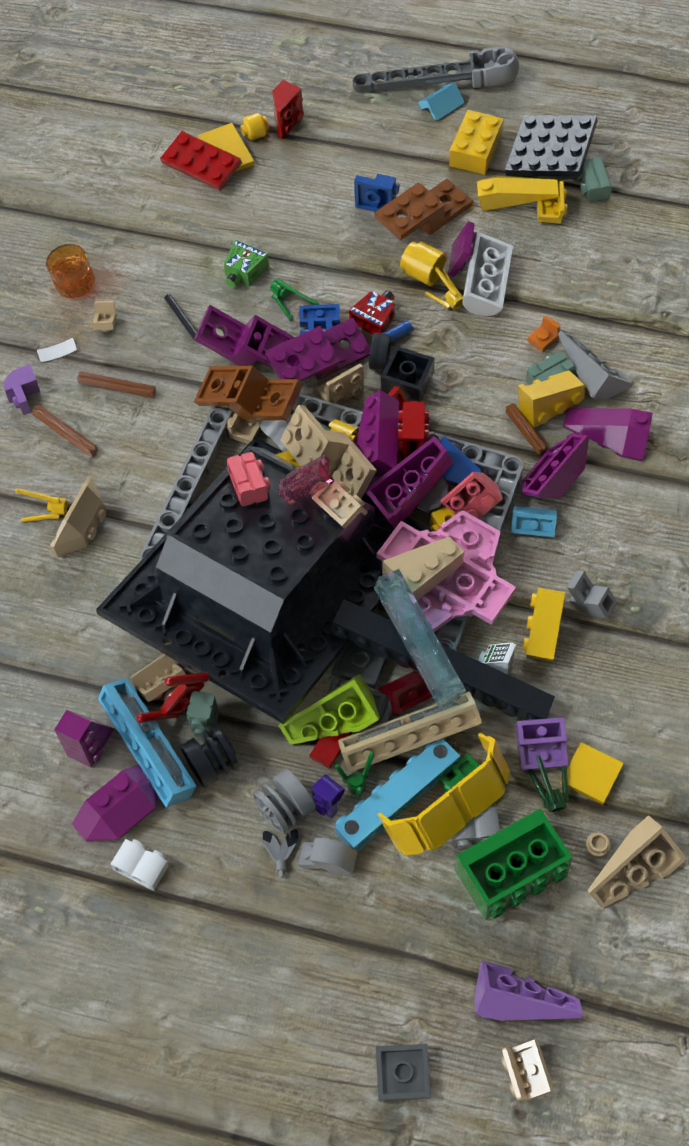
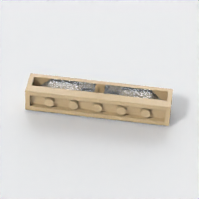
[338,691,482,773]

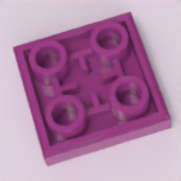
[448,221,476,277]

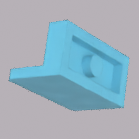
[418,83,464,121]
[511,506,557,537]

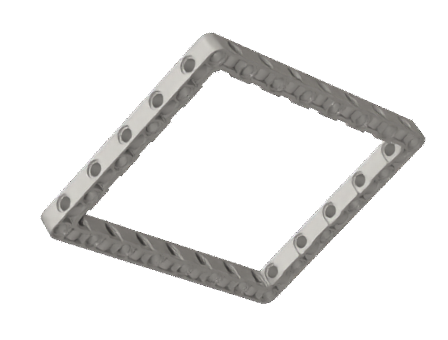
[140,394,523,651]

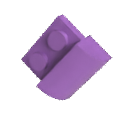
[516,717,569,771]

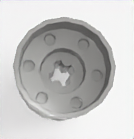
[252,769,315,834]

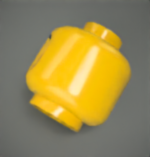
[240,113,269,140]

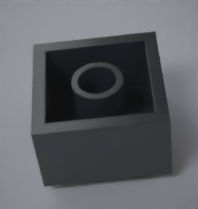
[381,346,435,402]

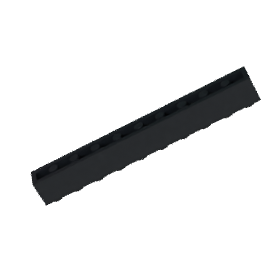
[329,599,555,721]

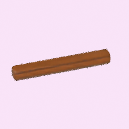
[77,371,156,398]
[32,405,98,457]

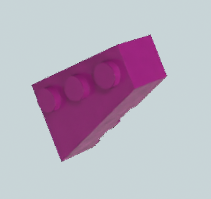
[54,710,114,767]

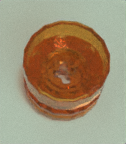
[46,244,95,298]

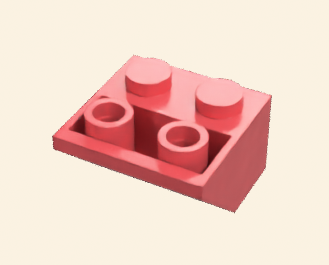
[441,472,503,519]

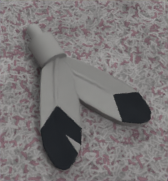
[262,829,298,878]

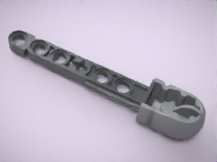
[352,47,519,93]

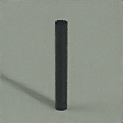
[164,294,197,340]

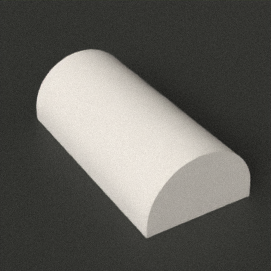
[462,232,513,316]

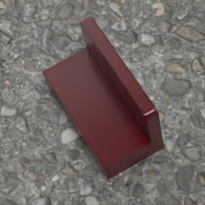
[378,671,435,714]

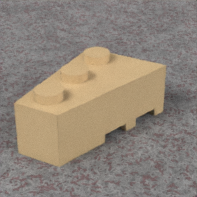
[382,536,465,604]

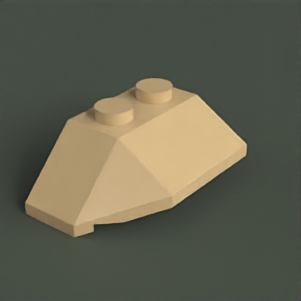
[50,476,106,557]

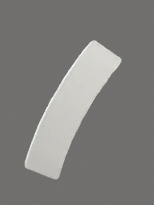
[37,338,77,362]

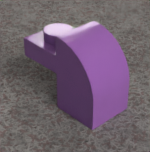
[4,364,40,415]

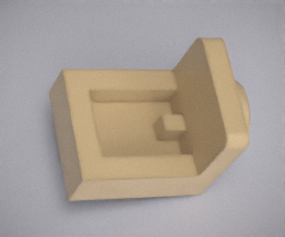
[92,301,117,332]

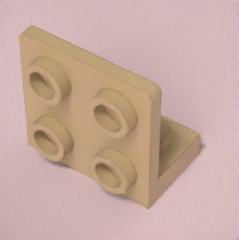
[316,364,364,405]

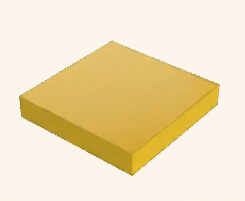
[560,742,624,805]

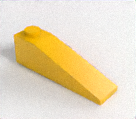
[477,176,559,212]

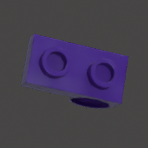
[311,774,345,819]

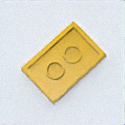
[198,123,254,172]

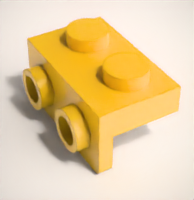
[537,181,567,224]

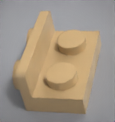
[312,477,368,529]

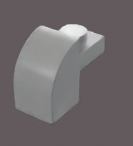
[567,570,617,619]
[298,838,358,875]

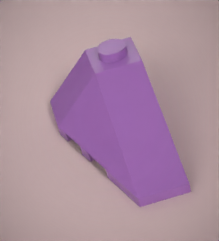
[474,960,583,1020]

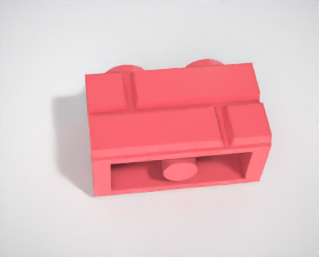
[227,452,271,506]

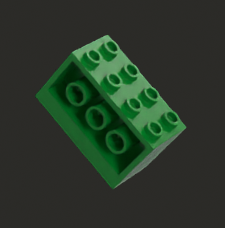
[455,808,573,920]

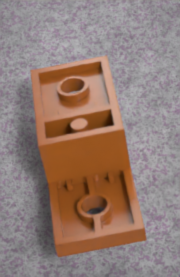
[374,178,473,240]
[194,366,303,421]

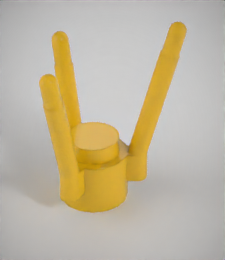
[425,267,463,310]
[15,488,68,522]

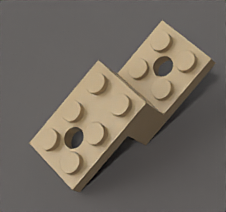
[280,405,377,499]

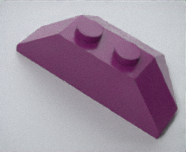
[522,433,589,498]
[71,765,158,842]

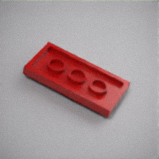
[160,131,242,191]

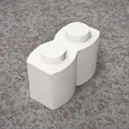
[110,839,169,891]

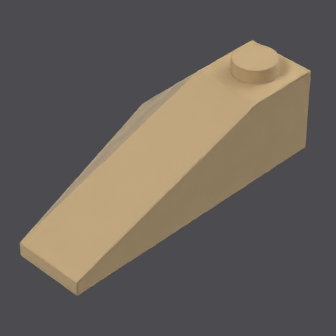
[587,815,687,908]

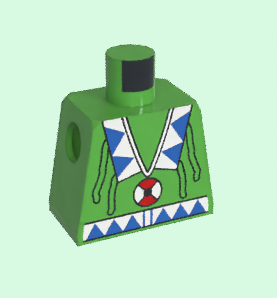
[224,240,269,287]

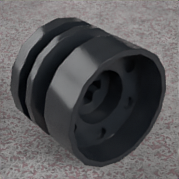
[180,725,239,788]

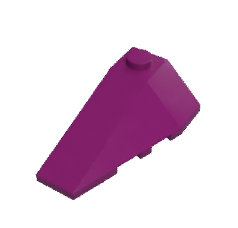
[563,408,653,461]

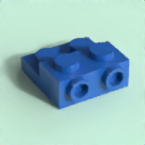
[354,173,400,212]

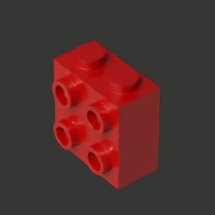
[398,401,429,461]

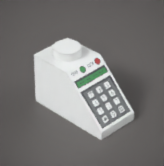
[478,643,516,675]

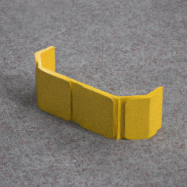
[377,733,510,856]

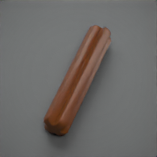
[505,403,547,455]

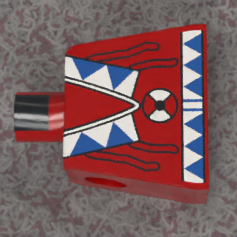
[349,290,395,335]

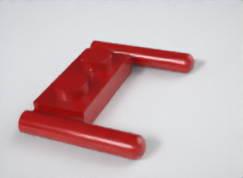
[136,672,209,723]

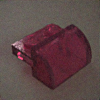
[278,454,334,504]

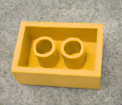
[449,110,504,175]

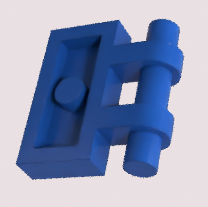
[299,304,340,335]

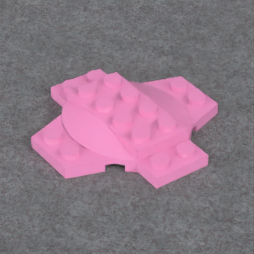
[377,510,516,636]

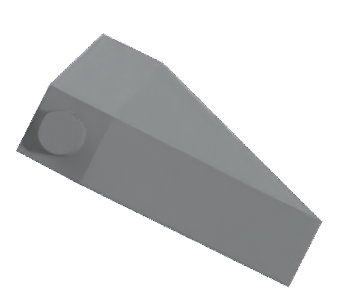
[558,331,633,400]

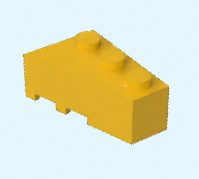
[522,588,565,662]

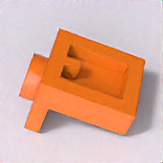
[527,316,561,353]

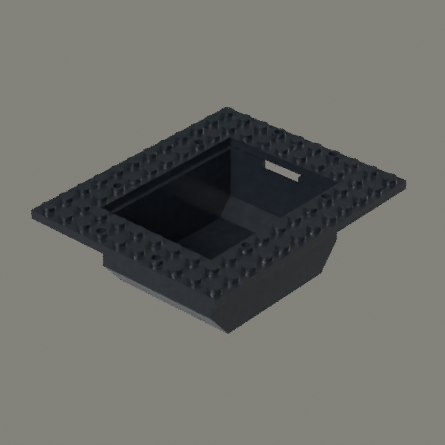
[96,437,434,724]

